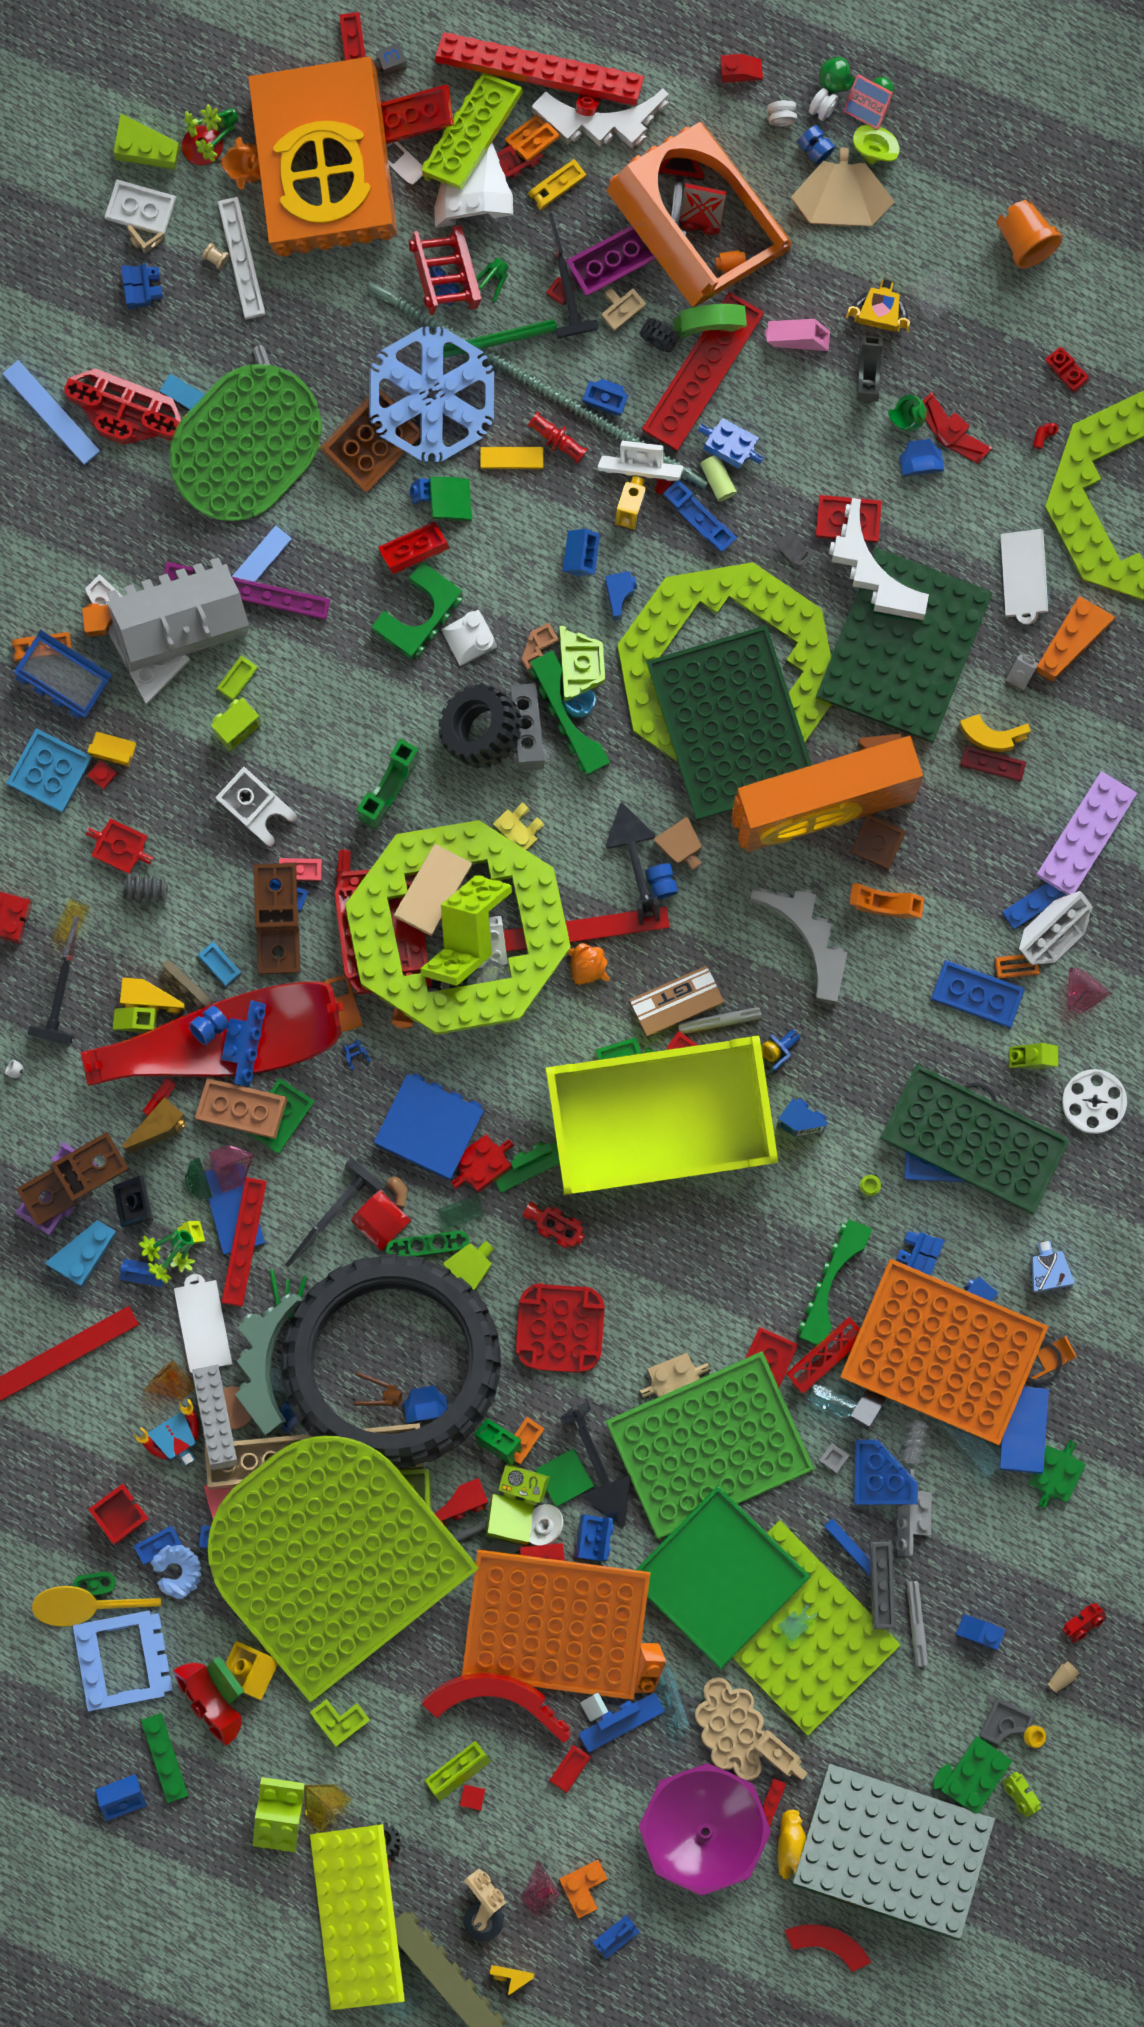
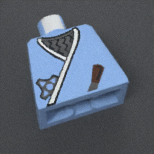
[1031,1241,1075,1293]

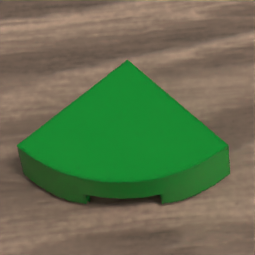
[933,1763,952,1789]

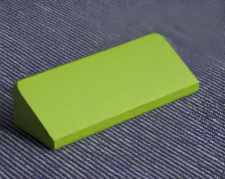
[424,1741,491,1801]

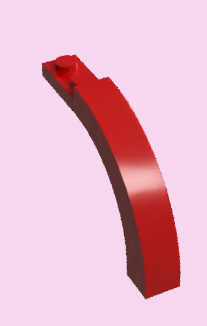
[422,1673,571,1743]

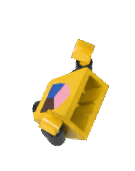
[846,280,910,332]

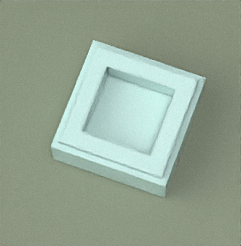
[580,1693,608,1722]

